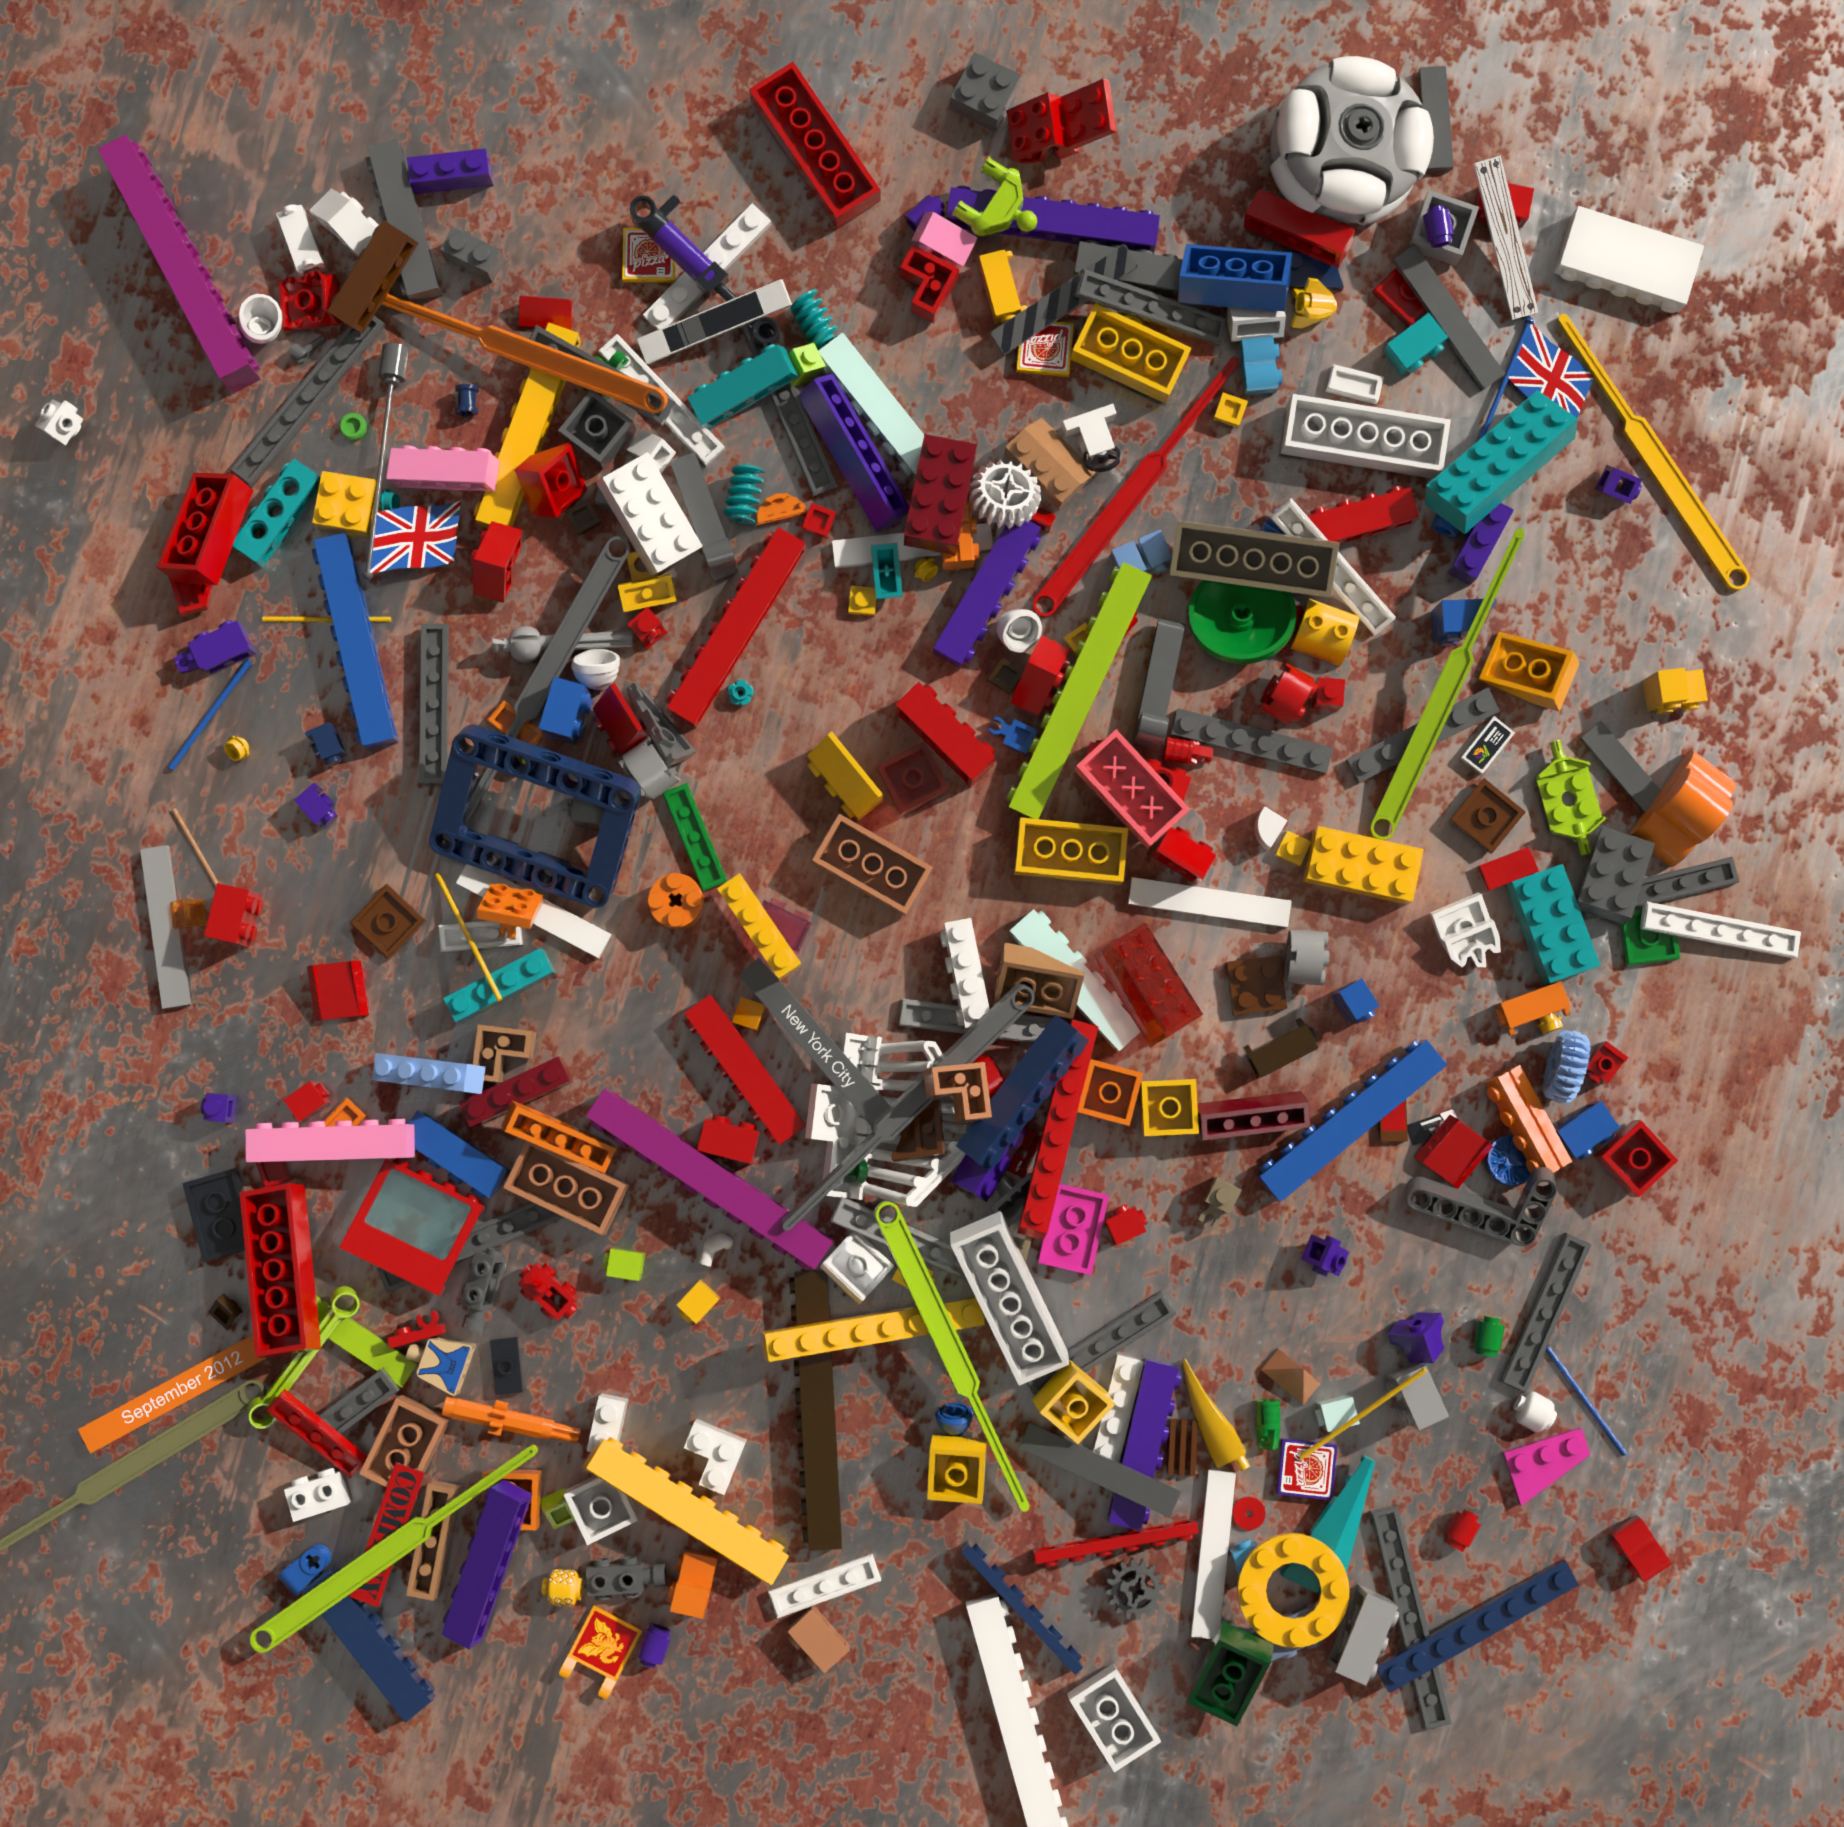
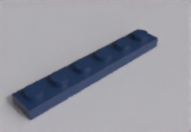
[960,1541,1083,1675]

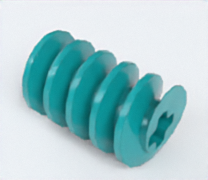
[790,289,838,351]
[723,465,765,524]

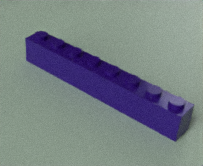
[947,186,1160,254]

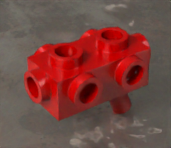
[518,1262,579,1321]

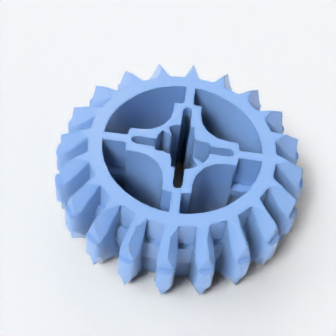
[1542,1030,1591,1103]

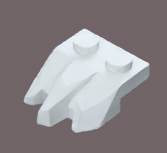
[1429,893,1501,967]

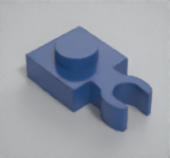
[988,717,1038,756]

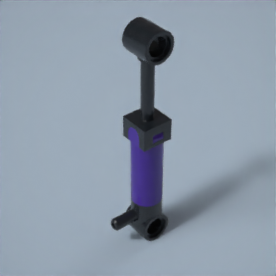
[629,195,780,349]

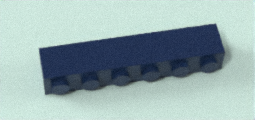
[956,1015,1089,1172]
[303,1565,436,1723]

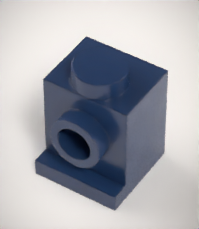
[305,722,347,767]

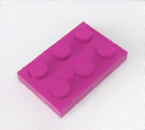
[1038,1184,1109,1275]

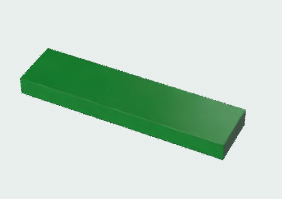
[662,783,728,892]

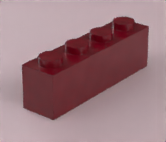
[459,1056,574,1128]
[1197,1091,1310,1140]

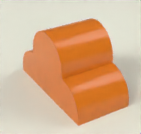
[1628,750,1736,867]

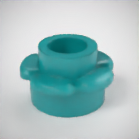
[379,488,400,511]
[727,680,754,706]

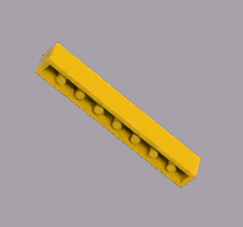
[474,323,581,529]
[760,1296,985,1362]
[582,1437,789,1585]

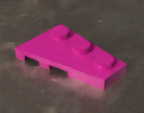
[1502,1427,1590,1506]

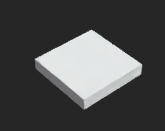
[819,1231,894,1304]

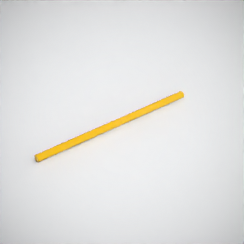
[262,617,391,622]

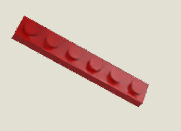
[1033,1519,1199,1567]

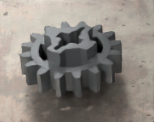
[1105,1557,1166,1620]

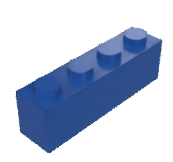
[408,1110,511,1199]

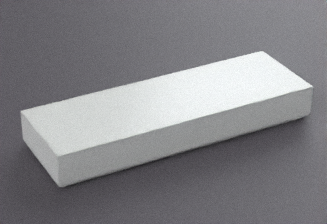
[439,921,523,953]

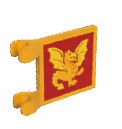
[559,1605,643,1699]

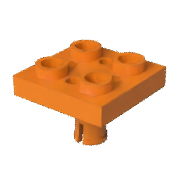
[476,883,544,938]

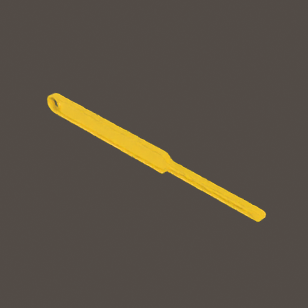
[1556,314,1750,591]

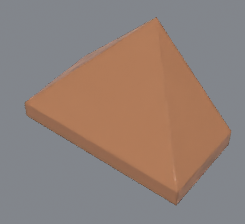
[1260,1348,1320,1405]

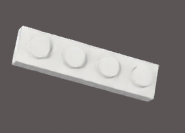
[1093,1354,1144,1462]

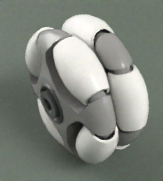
[1270,56,1434,225]

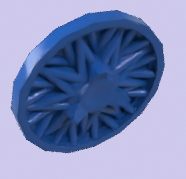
[1486,1135,1531,1186]

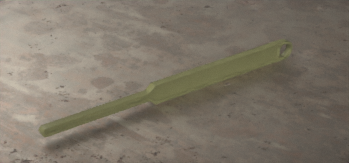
[0,1379,266,1552]

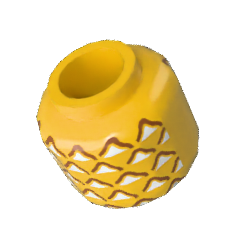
[542,1569,583,1607]

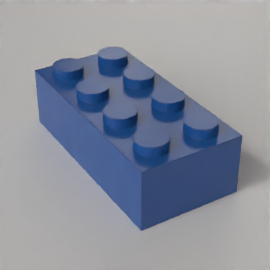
[1178,244,1292,311]

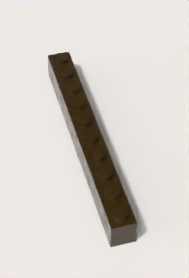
[789,1269,842,1551]

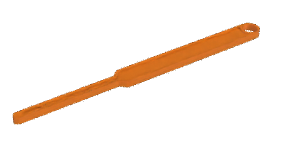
[382,294,668,413]

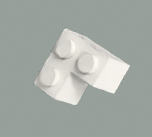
[309,188,378,258]
[684,1419,747,1495]

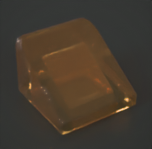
[170,899,207,929]

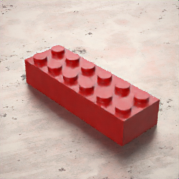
[749,61,881,229]
[239,1183,321,1358]

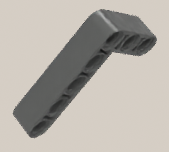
[670,452,738,581]
[1132,619,1185,750]
[1406,1167,1557,1246]

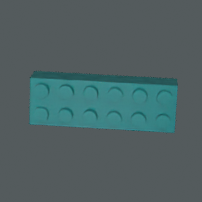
[1425,390,1578,534]

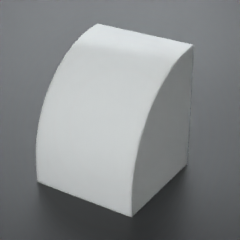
[627,429,676,474]
[1254,806,1288,850]

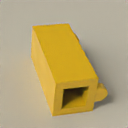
[978,249,1027,324]

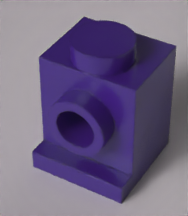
[1595,465,1643,504]
[294,782,338,827]
[200,1093,236,1123]

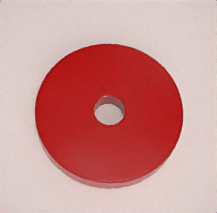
[1232,1496,1266,1530]

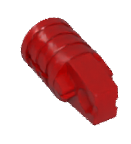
[1163,737,1213,765]

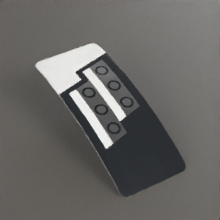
[1407,1109,1457,1145]

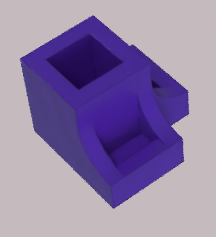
[1388,1312,1445,1364]

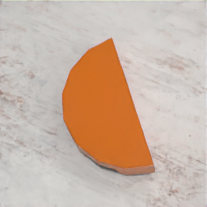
[756,493,808,527]

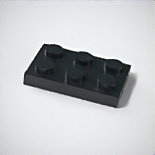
[182,1168,245,1262]

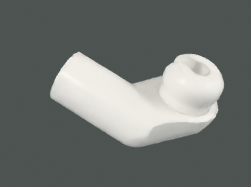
[698,1232,733,1266]

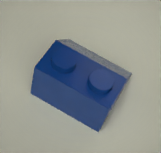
[1431,598,1496,646]

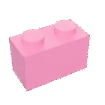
[911,212,977,267]

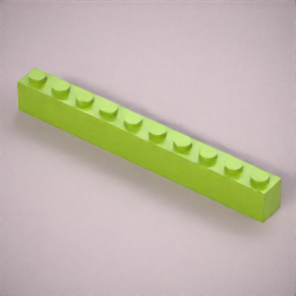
[1006,562,1152,819]

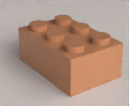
[359,1395,451,1487]

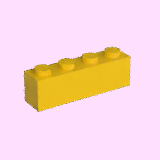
[717,873,803,981]

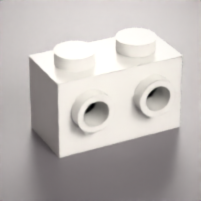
[284,1468,352,1522]

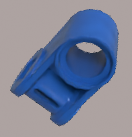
[277,1544,331,1597]

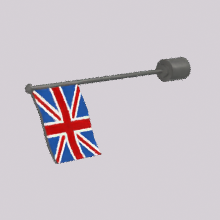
[362,343,461,580]

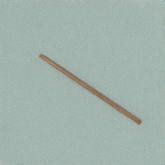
[171,808,219,888]

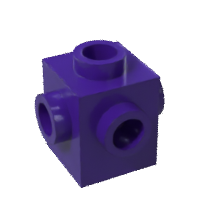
[1301,1234,1350,1277]

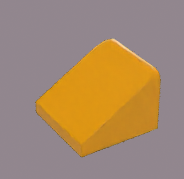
[732,997,766,1031]

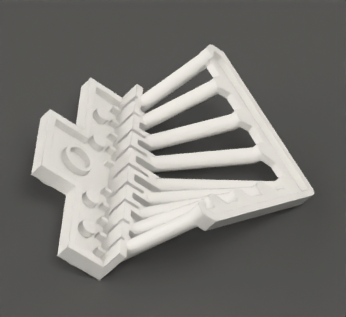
[805,1032,974,1207]

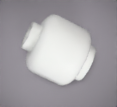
[1513,1391,1557,1433]

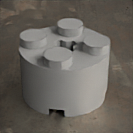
[619,737,680,799]
[1284,929,1329,986]

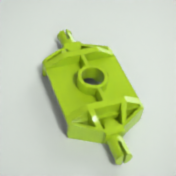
[1535,740,1606,856]

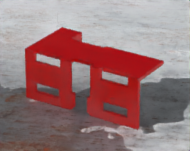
[1007,1127,1041,1178]

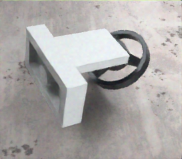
[1061,404,1121,472]

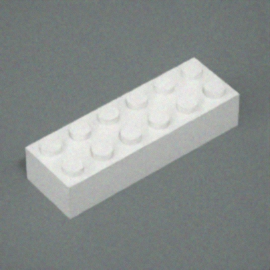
[1280,394,1451,479]
[950,1211,1069,1385]

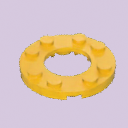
[1237,1533,1350,1648]

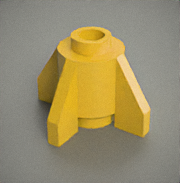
[1291,278,1337,329]

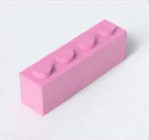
[386,445,500,491]

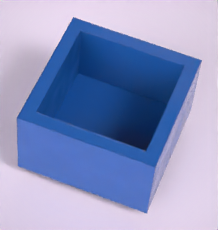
[538,677,594,745]

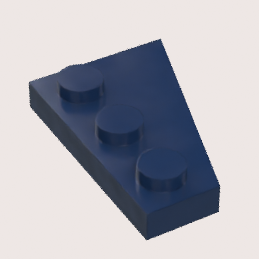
[1284,249,1344,291]

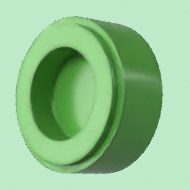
[339,413,368,441]

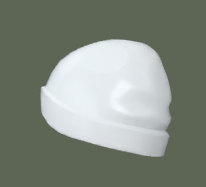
[238,294,283,344]
[996,609,1042,652]
[571,649,620,691]

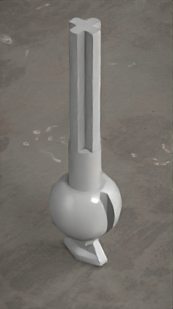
[492,626,632,663]

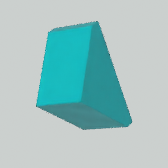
[871,543,903,599]

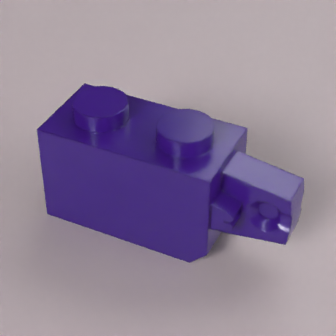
[174,620,256,674]

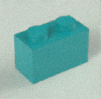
[1382,313,1448,376]

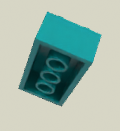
[1505,864,1601,985]

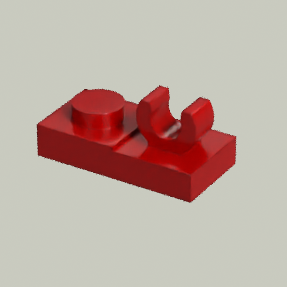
[387,1310,448,1349]

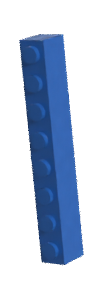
[312,532,399,750]
[1256,1039,1447,1202]

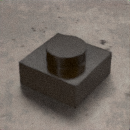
[565,499,602,536]
[987,657,1024,695]
[208,1293,243,1331]

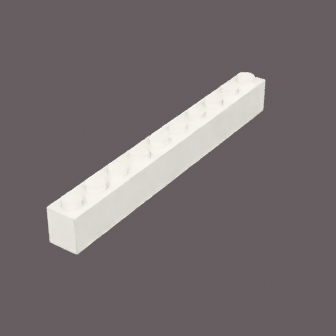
[966,1593,1068,1827]

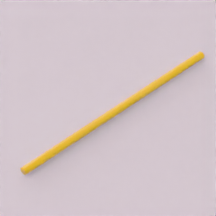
[435,873,502,1001]
[1299,1368,1427,1460]

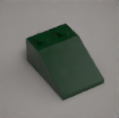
[1186,1621,1274,1726]

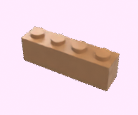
[406,1481,462,1601]

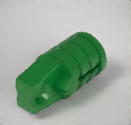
[1256,1399,1281,1450]

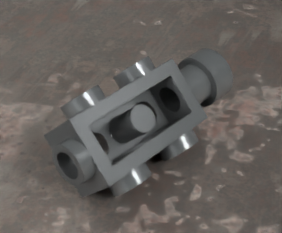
[460,1247,507,1332]
[582,1556,667,1600]

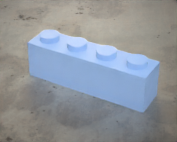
[372,1053,485,1094]

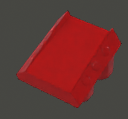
[278,270,342,331]
[307,961,369,1021]
[1414,1114,1493,1189]

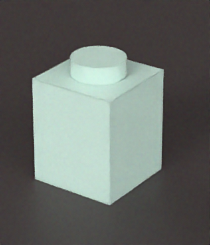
[1314,1395,1360,1432]

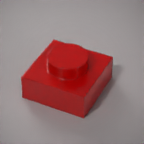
[802,503,837,539]

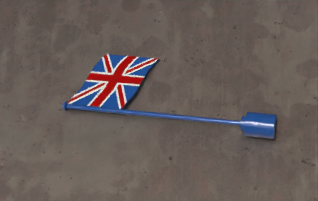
[1431,317,1593,537]

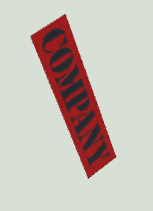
[349,1462,425,1607]

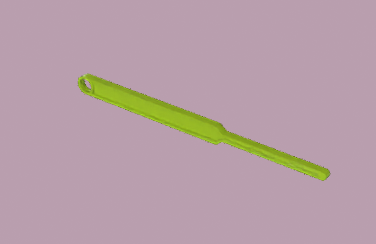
[1371,528,1525,840]
[874,1201,1030,1512]
[250,1445,538,1653]

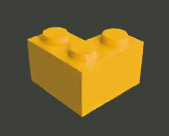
[1643,668,1708,715]

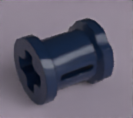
[455,384,479,416]

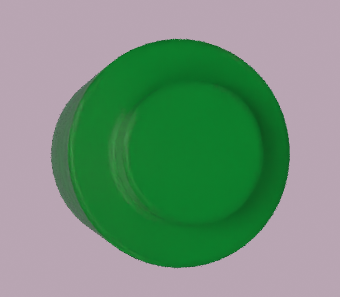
[1473,1315,1505,1357]

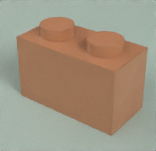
[787,1605,850,1674]

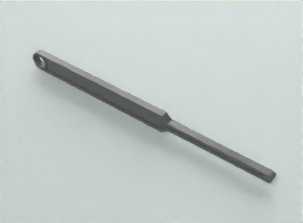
[464,536,630,825]
[780,984,1035,1231]

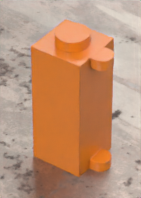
[1494,981,1571,1037]

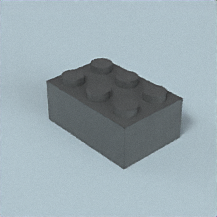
[1576,826,1655,925]

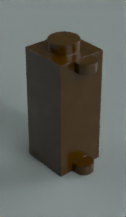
[1243,1018,1319,1079]

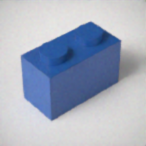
[1330,978,1379,1024]
[1555,1101,1620,1160]

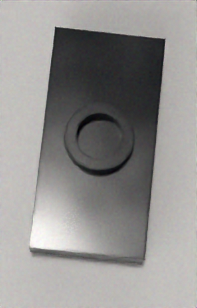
[490,1337,524,1395]

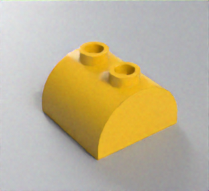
[1290,598,1359,667]

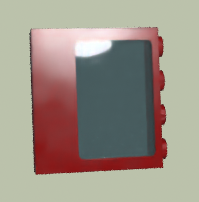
[339,1158,486,1297]

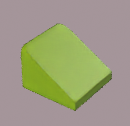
[541,1488,575,1530]

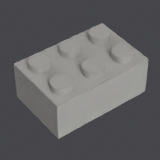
[1326,1585,1399,1685]

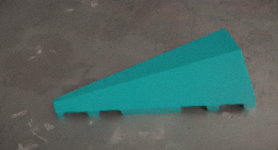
[1280,1455,1375,1593]

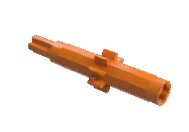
[441,1396,581,1444]

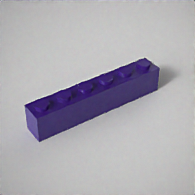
[798,374,910,532]
[933,521,1042,669]
[1107,1358,1181,1531]
[441,1480,532,1649]

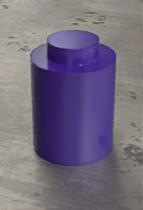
[904,195,945,232]

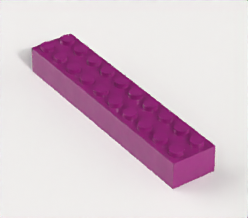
[98,134,261,394]
[586,1089,834,1271]

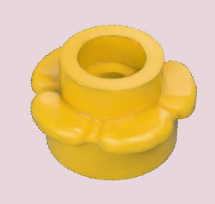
[914,558,938,582]
[224,736,249,762]
[1537,1013,1563,1035]

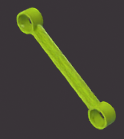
[247,1286,360,1429]

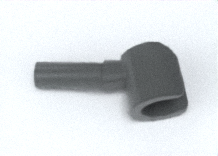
[289,335,325,363]

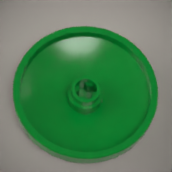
[1188,580,1296,664]

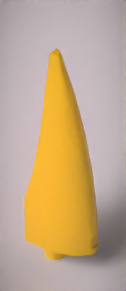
[1182,1358,1250,1471]

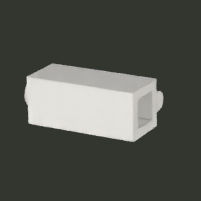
[276,205,328,277]

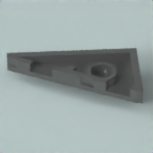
[627,681,697,766]

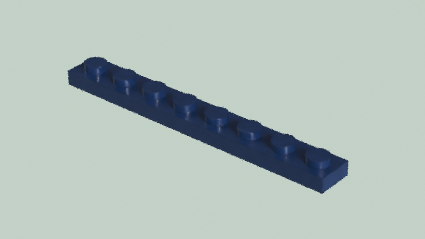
[1377,1559,1579,1693]

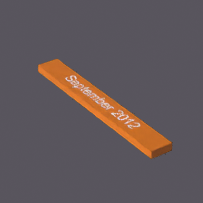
[78,1335,267,1454]

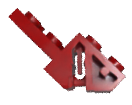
[1006,78,1117,164]

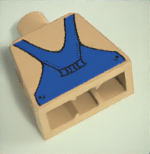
[406,1337,477,1396]

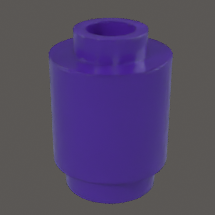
[1423,205,1454,248]
[636,1623,671,1668]

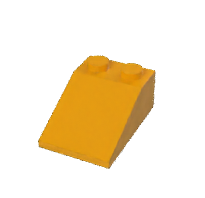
[1479,631,1579,712]

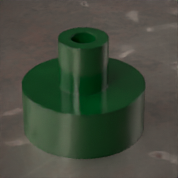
[844,1159,868,1185]

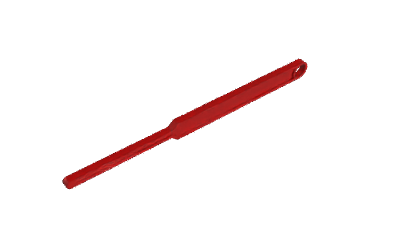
[1033,357,1240,618]

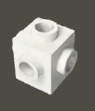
[34,399,83,445]

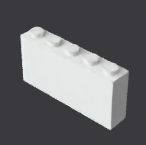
[1554,206,1704,313]

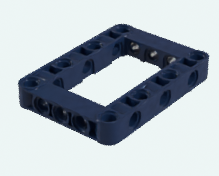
[429,724,641,908]

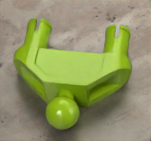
[952,157,1037,236]

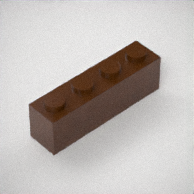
[328,220,419,333]

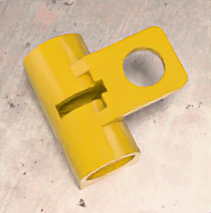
[618,552,677,612]

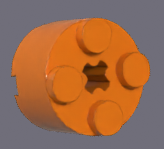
[648,873,704,930]

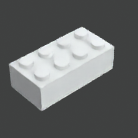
[597,452,702,576]

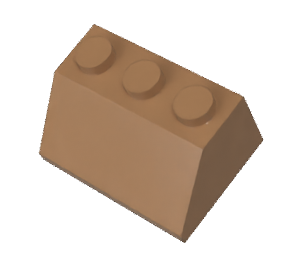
[1004,417,1097,510]

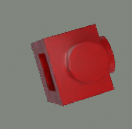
[627,607,668,650]
[1585,1041,1629,1085]

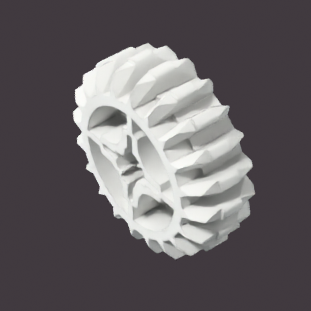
[969,459,1041,529]

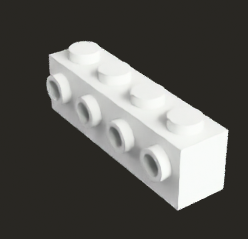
[940,918,990,1034]

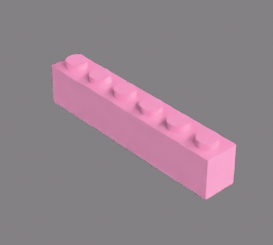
[246,1119,415,1162]

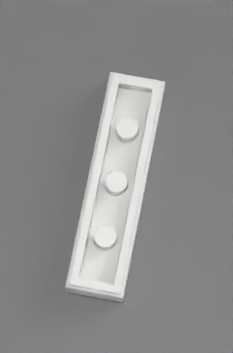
[768,1553,881,1618]

